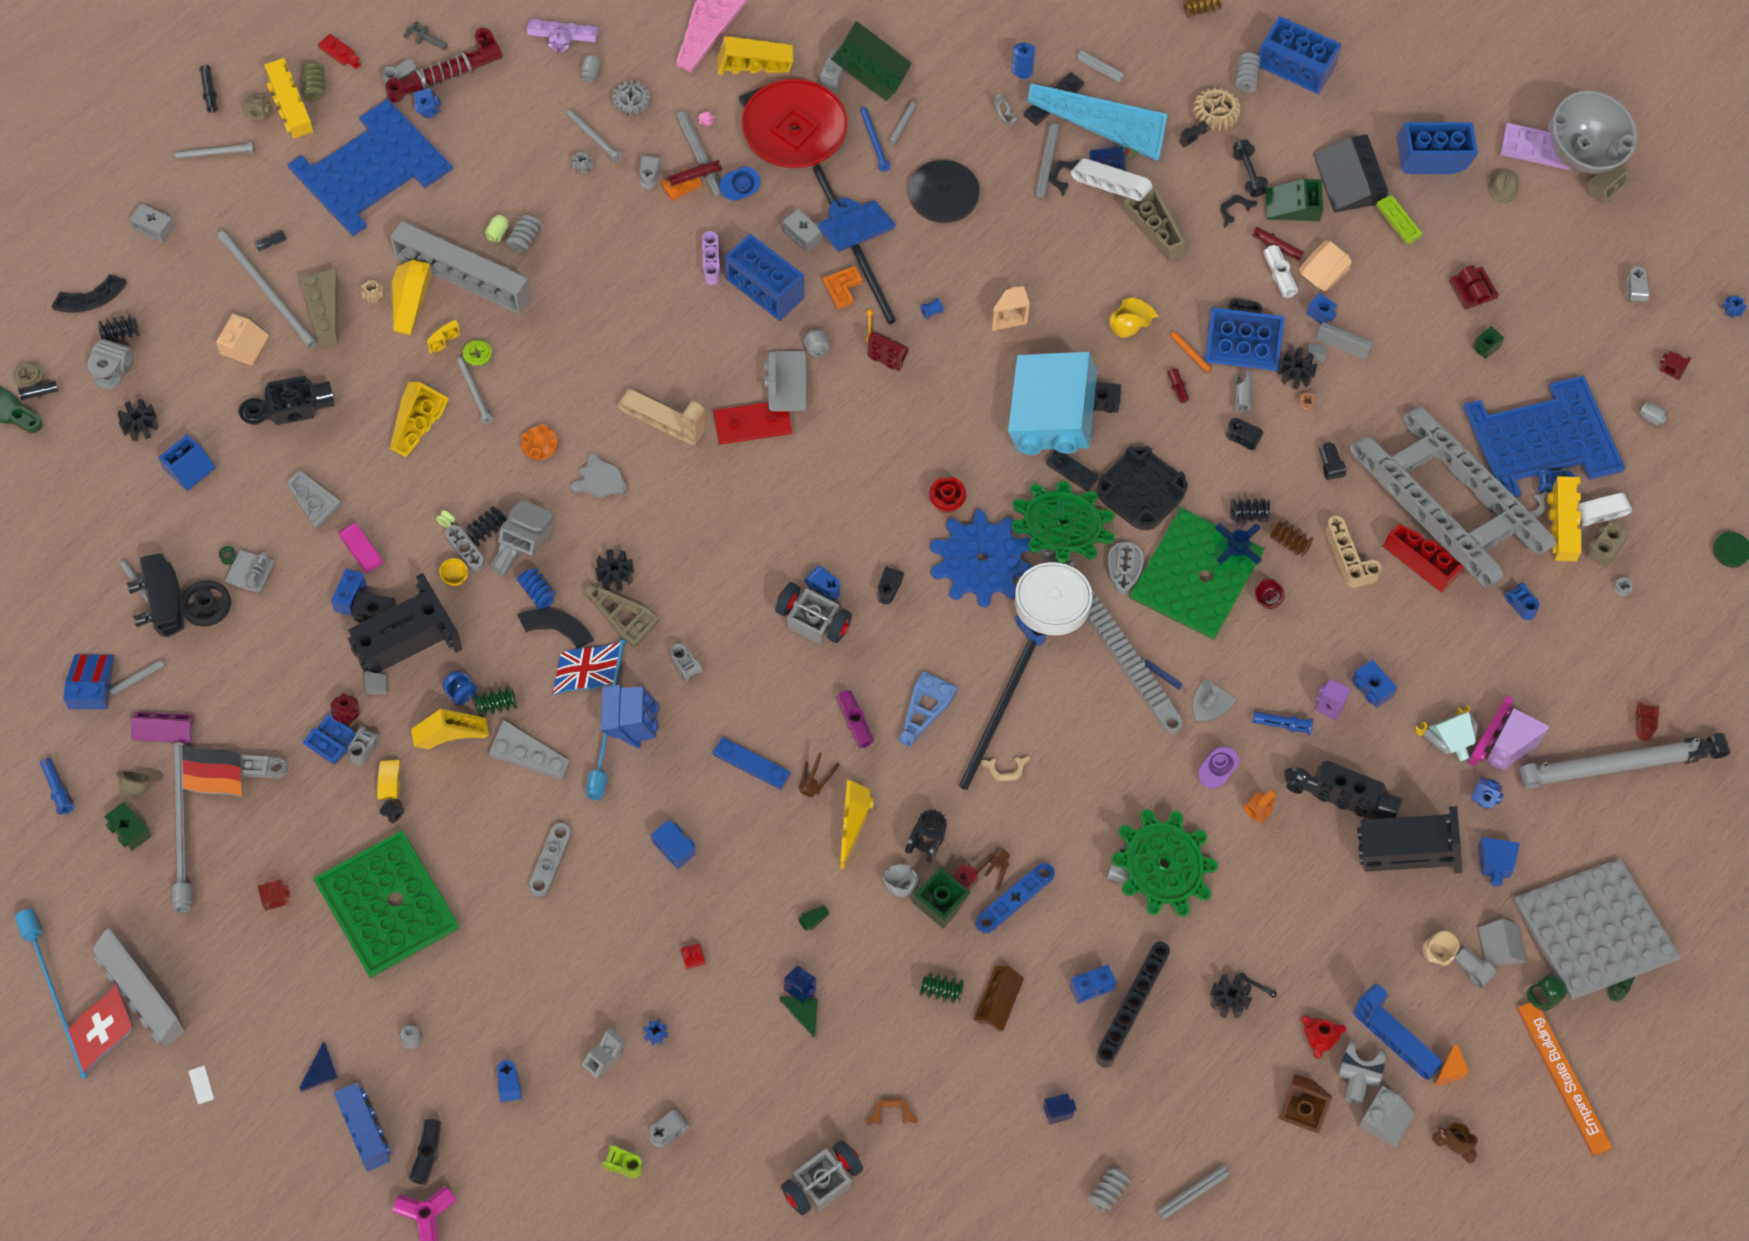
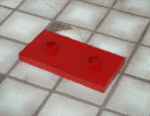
[713,402,792,445]

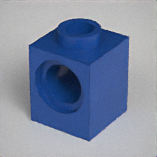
[1306,293,1337,325]

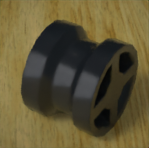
[379,798,405,824]

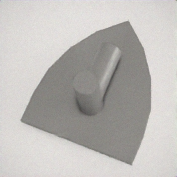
[1193,679,1237,722]

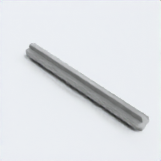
[676,111,722,196]

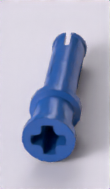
[1253,711,1313,736]
[40,758,74,815]

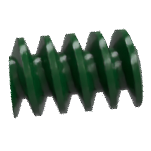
[475,686,518,717]
[920,972,964,1004]

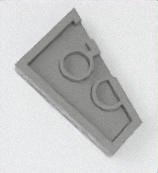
[287,470,342,530]

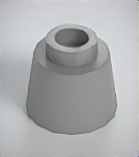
[400,1024,423,1049]

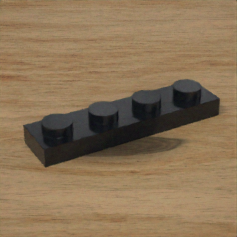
[1023,72,1084,126]

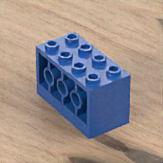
[1259,16,1342,95]
[725,233,804,321]

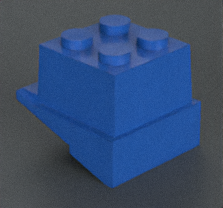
[601,685,659,748]

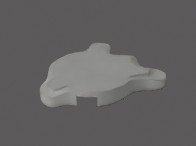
[571,453,627,498]

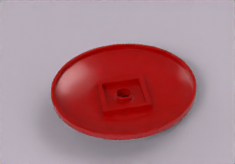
[742,79,848,168]

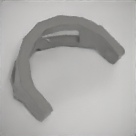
[994,93,1019,126]

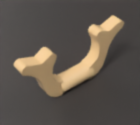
[981,757,1030,782]

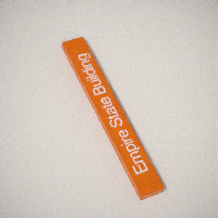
[1517,1002,1613,1156]

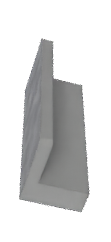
[1316,322,1374,360]

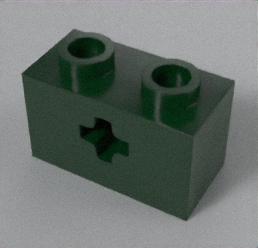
[104,802,152,851]

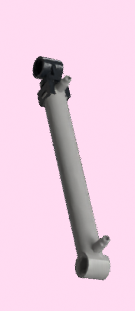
[1519,733,1731,789]

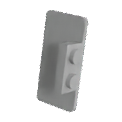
[765,351,806,411]

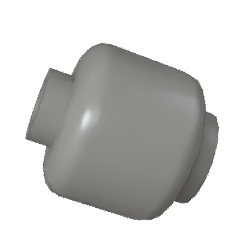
[804,329,830,357]

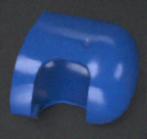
[442,670,478,706]

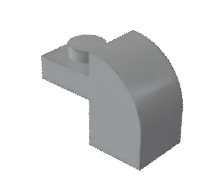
[582,1028,626,1078]

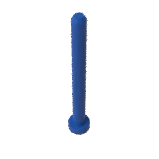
[860,106,891,172]

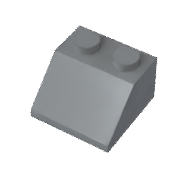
[1358,1086,1415,1149]

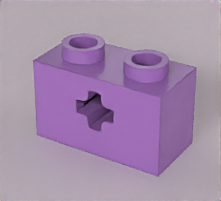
[1315,679,1351,721]

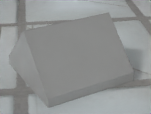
[1478,919,1526,966]

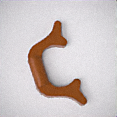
[866,1098,918,1125]

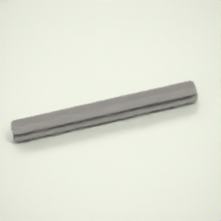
[1035,123,1059,198]

